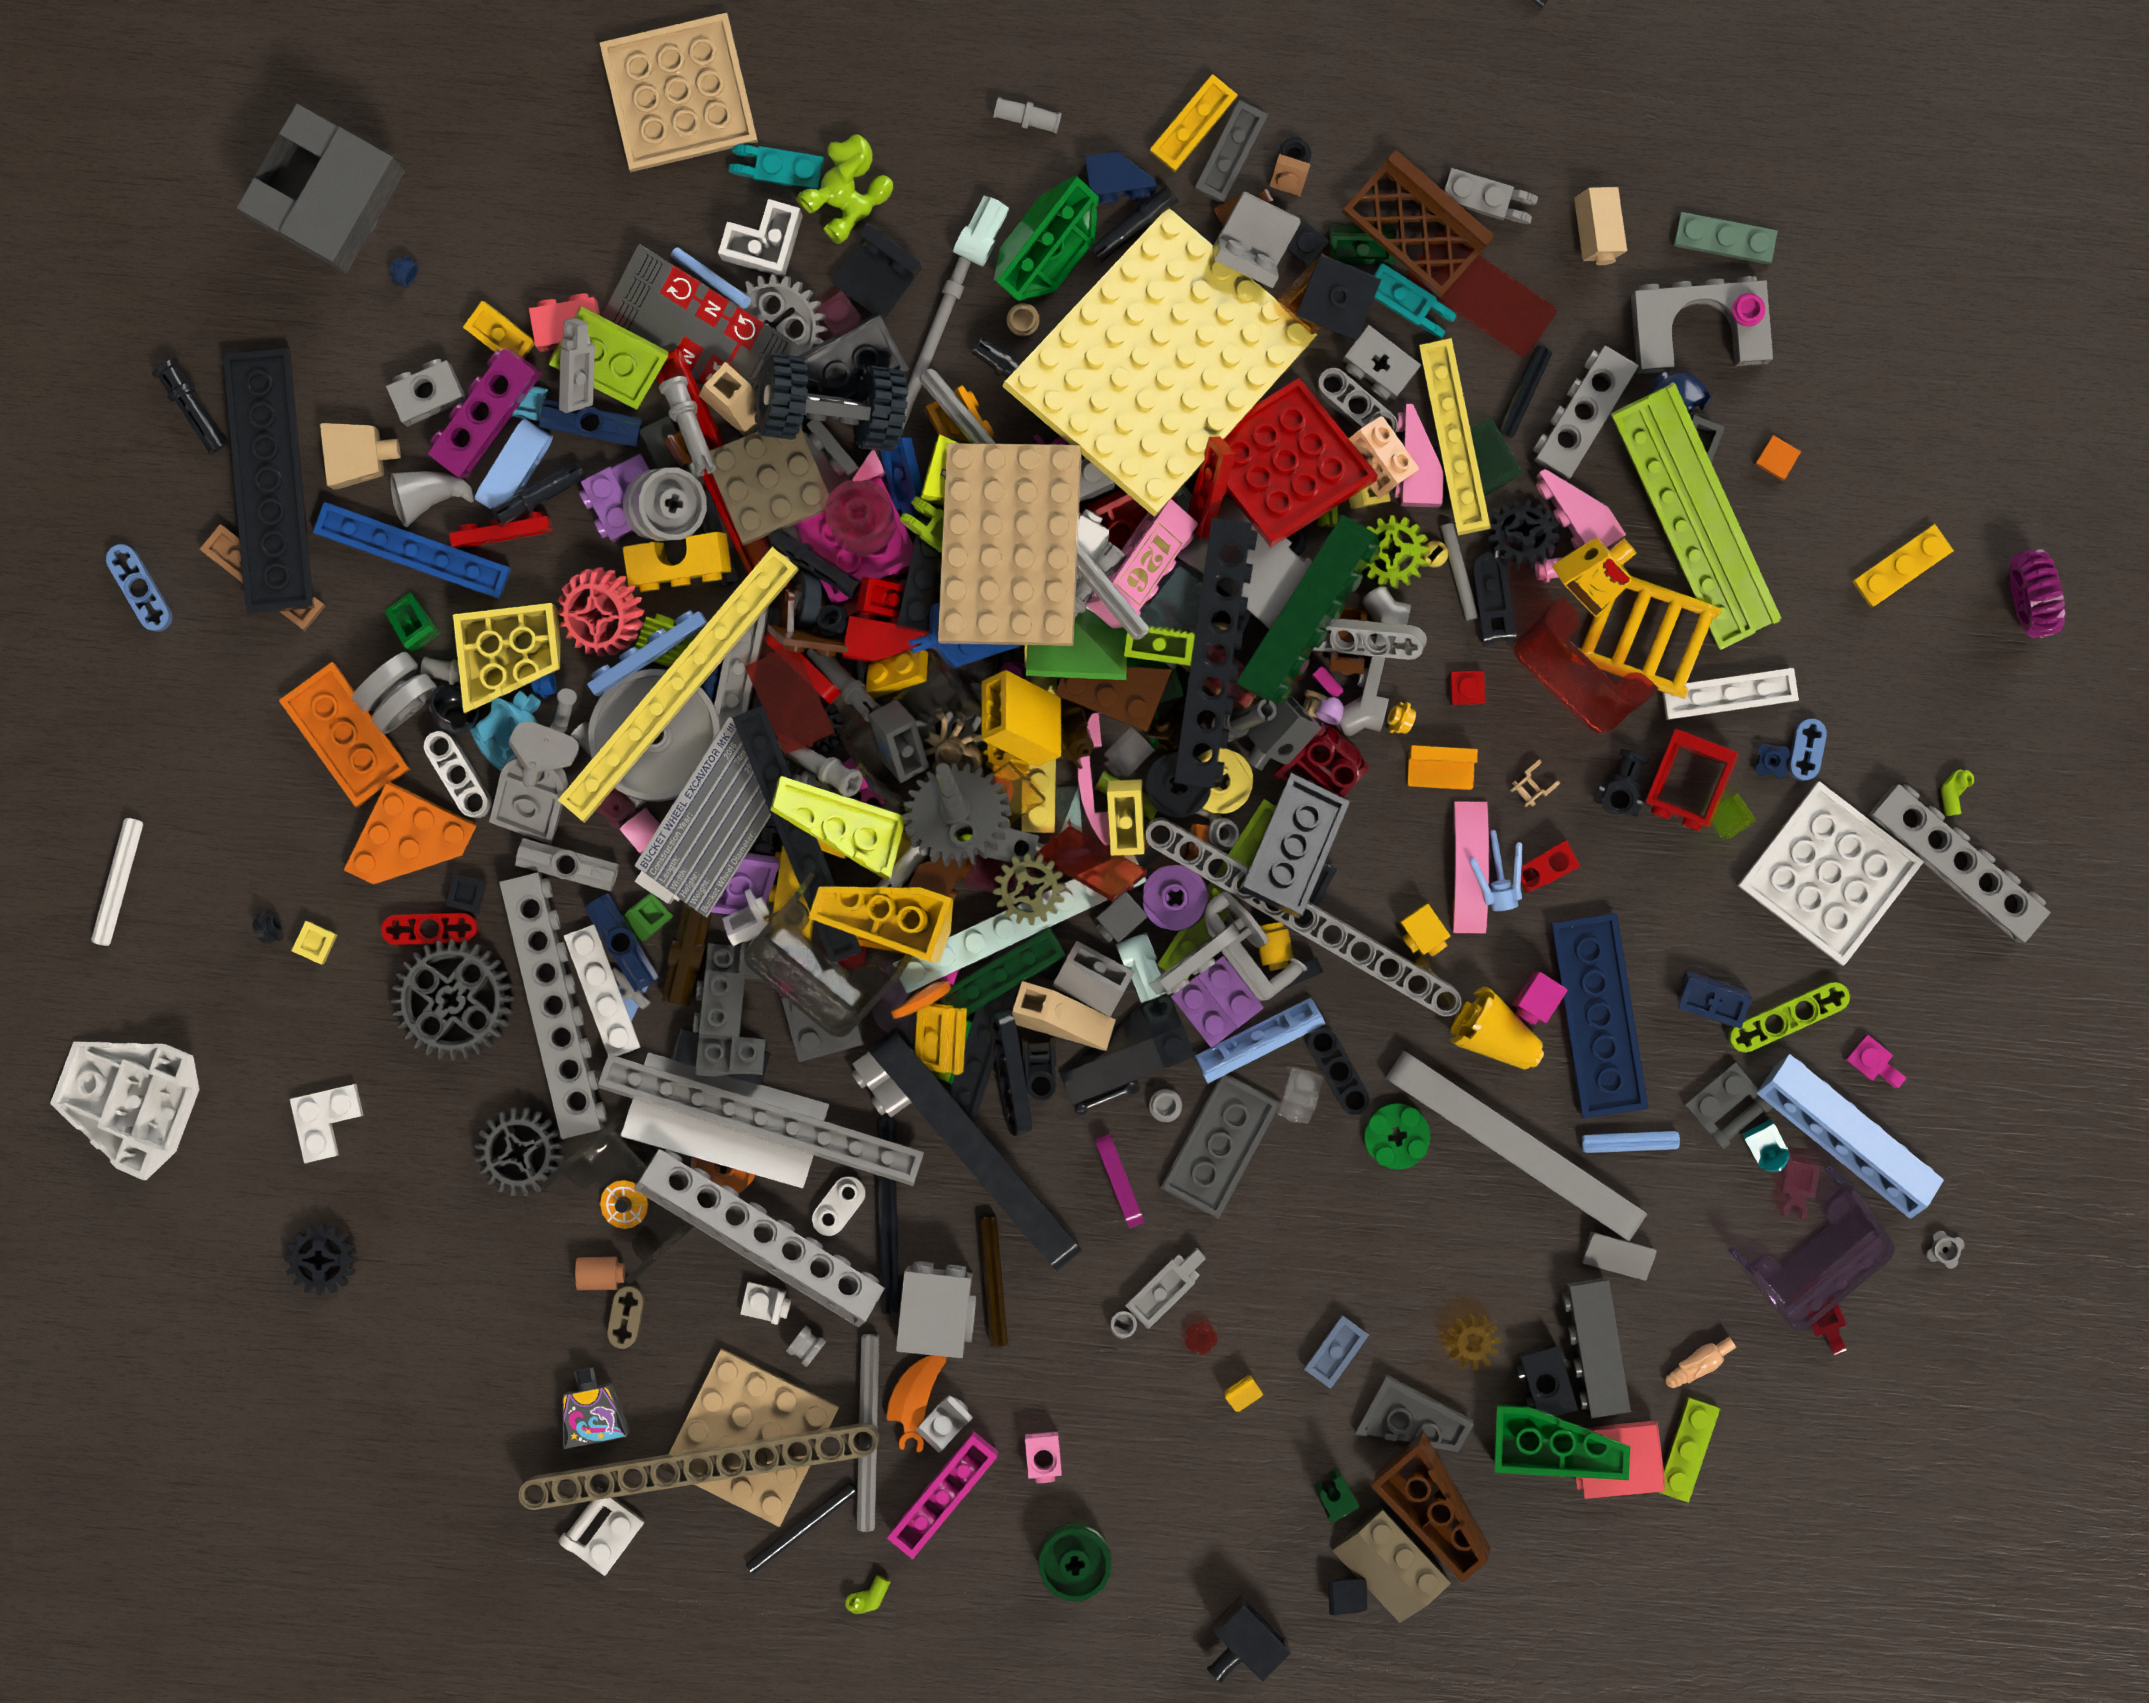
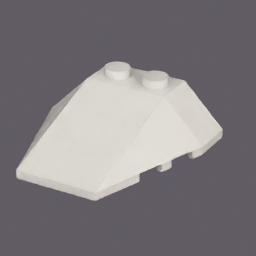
[50,1042,199,1180]

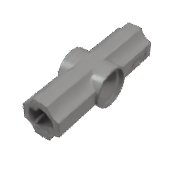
[515,838,619,892]

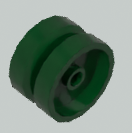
[1039,1522,1111,1602]

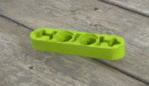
[1728,982,1850,1053]

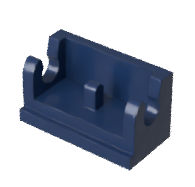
[1677,970,1752,1029]

